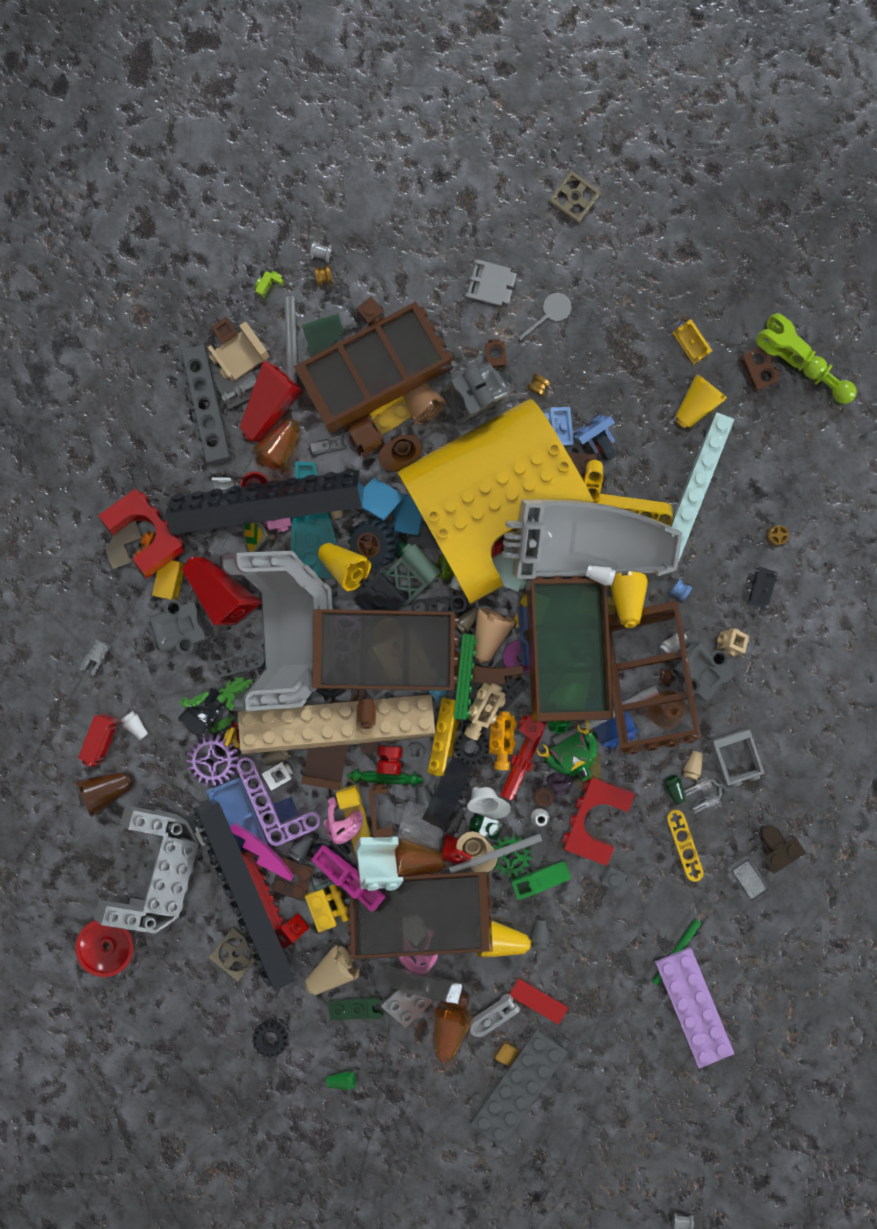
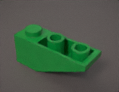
[511,860,571,900]

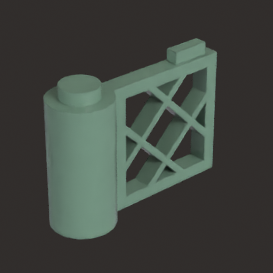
[380,543,442,608]

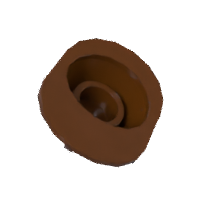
[378,434,422,471]

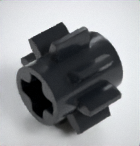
[328,841,351,859]

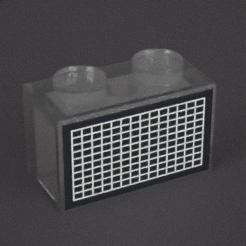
[727,855,770,902]

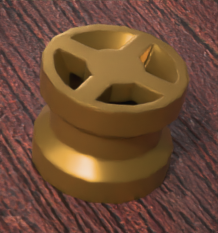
[314,265,333,287]
[527,374,551,397]
[767,525,789,545]

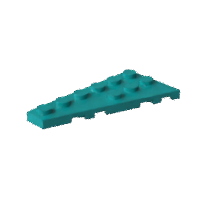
[291,461,338,579]

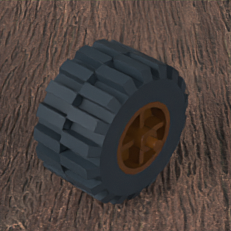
[348,518,401,569]

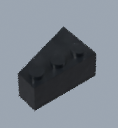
[422,758,473,829]

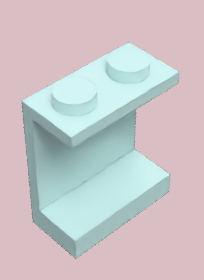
[356,837,403,891]

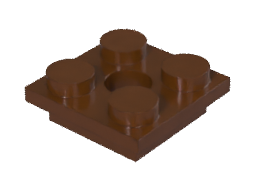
[270,857,315,901]

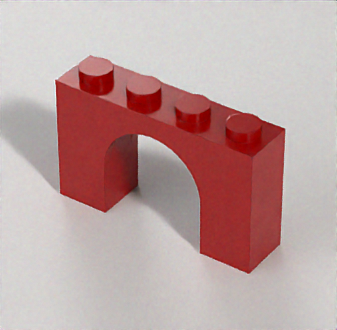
[98,488,184,579]
[561,776,635,866]

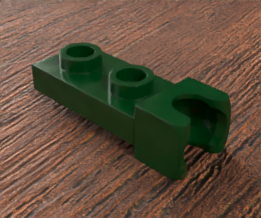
[328,996,383,1021]

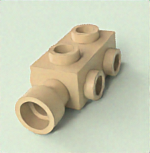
[464,683,506,740]

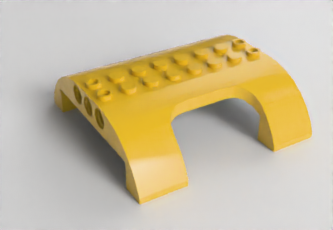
[397,398,594,604]

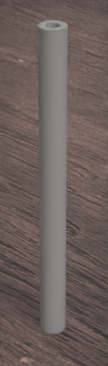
[449,834,542,874]

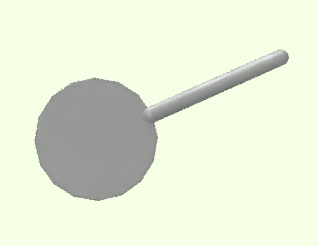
[519,293,572,340]

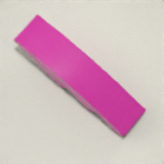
[231,823,294,881]
[312,845,386,912]

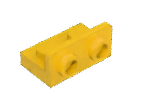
[369,396,411,435]

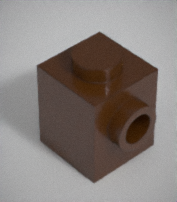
[356,296,384,326]

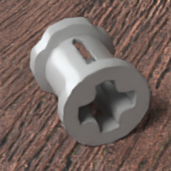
[309,241,332,263]
[672,1213,694,1229]

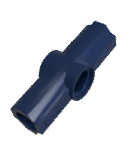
[517,606,539,665]

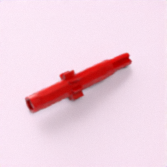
[500,709,547,801]

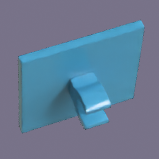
[362,477,405,521]
[392,494,423,536]

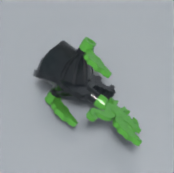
[178,677,253,739]

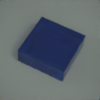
[273,796,299,822]

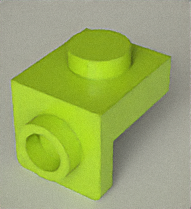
[254,271,284,298]

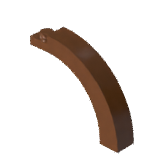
[418,618,525,684]

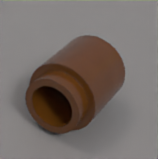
[356,699,376,729]

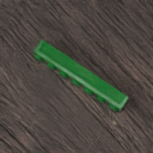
[454,634,477,720]

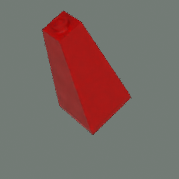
[239,360,304,443]
[181,556,262,625]

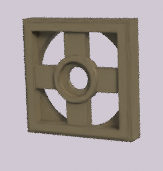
[548,170,602,224]
[208,927,255,981]

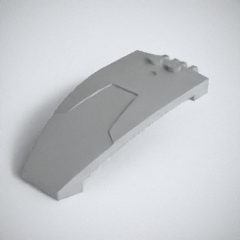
[502,499,682,579]

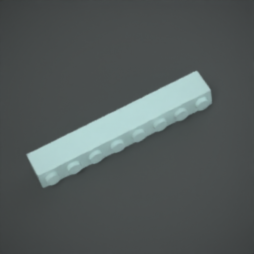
[670,412,734,562]

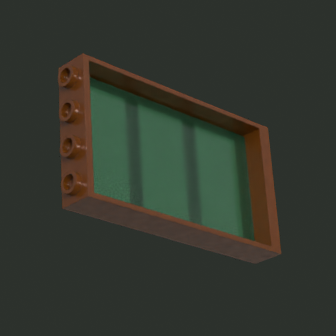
[526,576,613,722]

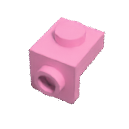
[263,518,292,533]

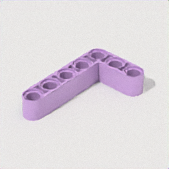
[237,756,321,846]

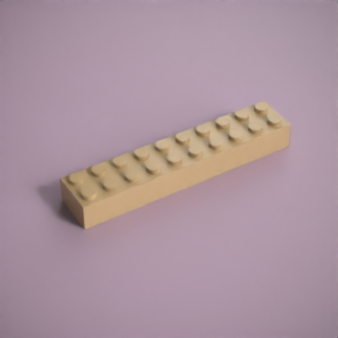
[238,695,435,754]

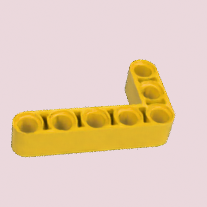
[583,460,673,526]
[336,784,372,858]

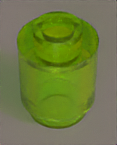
[436,553,454,580]

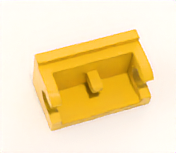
[672,319,712,365]
[152,561,185,600]

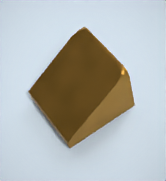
[494,1040,520,1067]

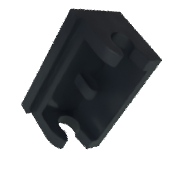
[747,567,778,610]

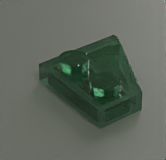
[302,313,344,356]

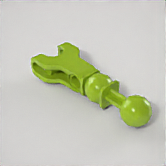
[756,313,857,404]

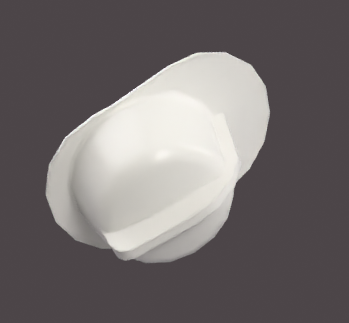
[467,787,511,819]

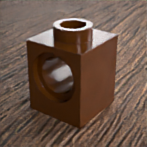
[485,339,507,369]

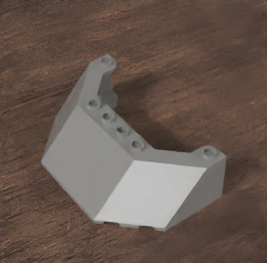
[222,551,336,711]

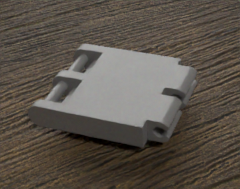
[465,259,517,306]

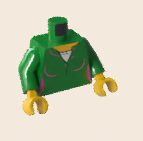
[536,720,597,781]

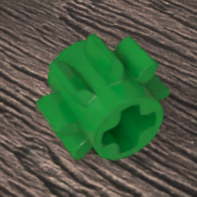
[547,721,572,734]

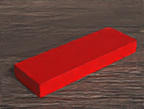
[509,978,568,1025]

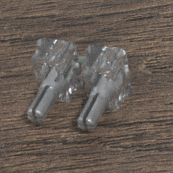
[684,775,723,813]

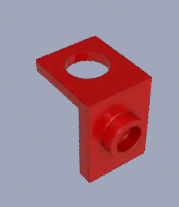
[442,834,472,865]
[275,913,309,949]

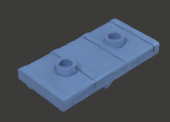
[206,777,269,852]

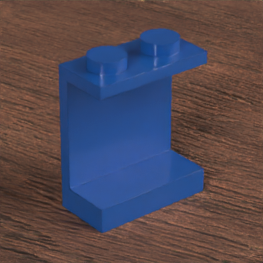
[585,693,639,749]

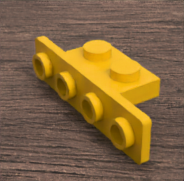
[428,698,459,777]

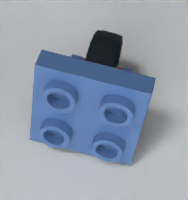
[573,415,616,461]

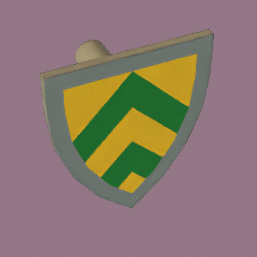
[242,522,276,552]

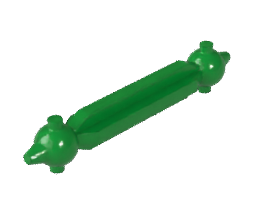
[347,769,423,787]

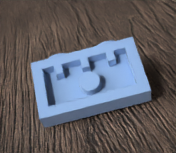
[542,407,574,446]

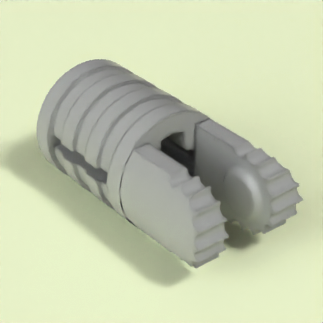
[78,639,110,676]

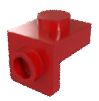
[518,714,545,741]

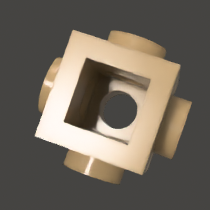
[716,628,749,658]

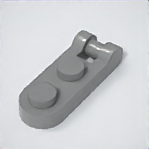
[469,994,520,1037]

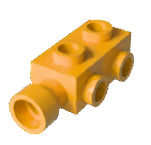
[489,711,517,770]

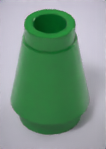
[326,1071,356,1090]

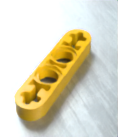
[666,809,704,882]

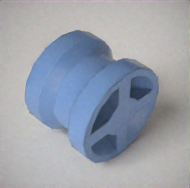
[669,579,692,603]

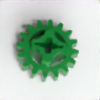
[492,835,532,877]

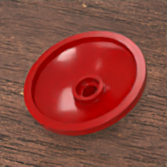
[75,920,134,977]

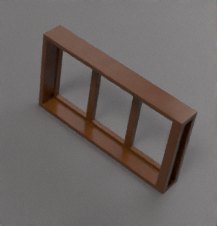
[608,601,702,755]

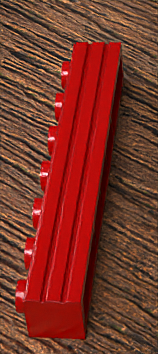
[241,850,284,931]

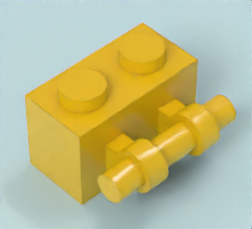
[305,884,350,933]

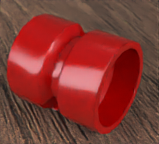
[376,745,403,774]

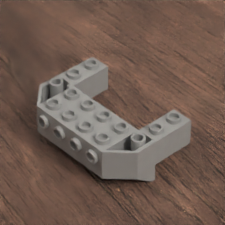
[94,805,199,934]

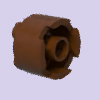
[343,414,384,459]

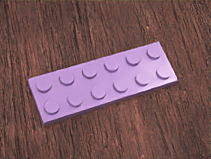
[655,947,734,1068]

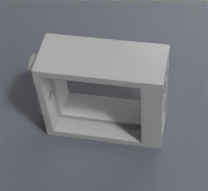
[711,728,765,787]

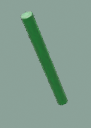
[652,918,702,986]

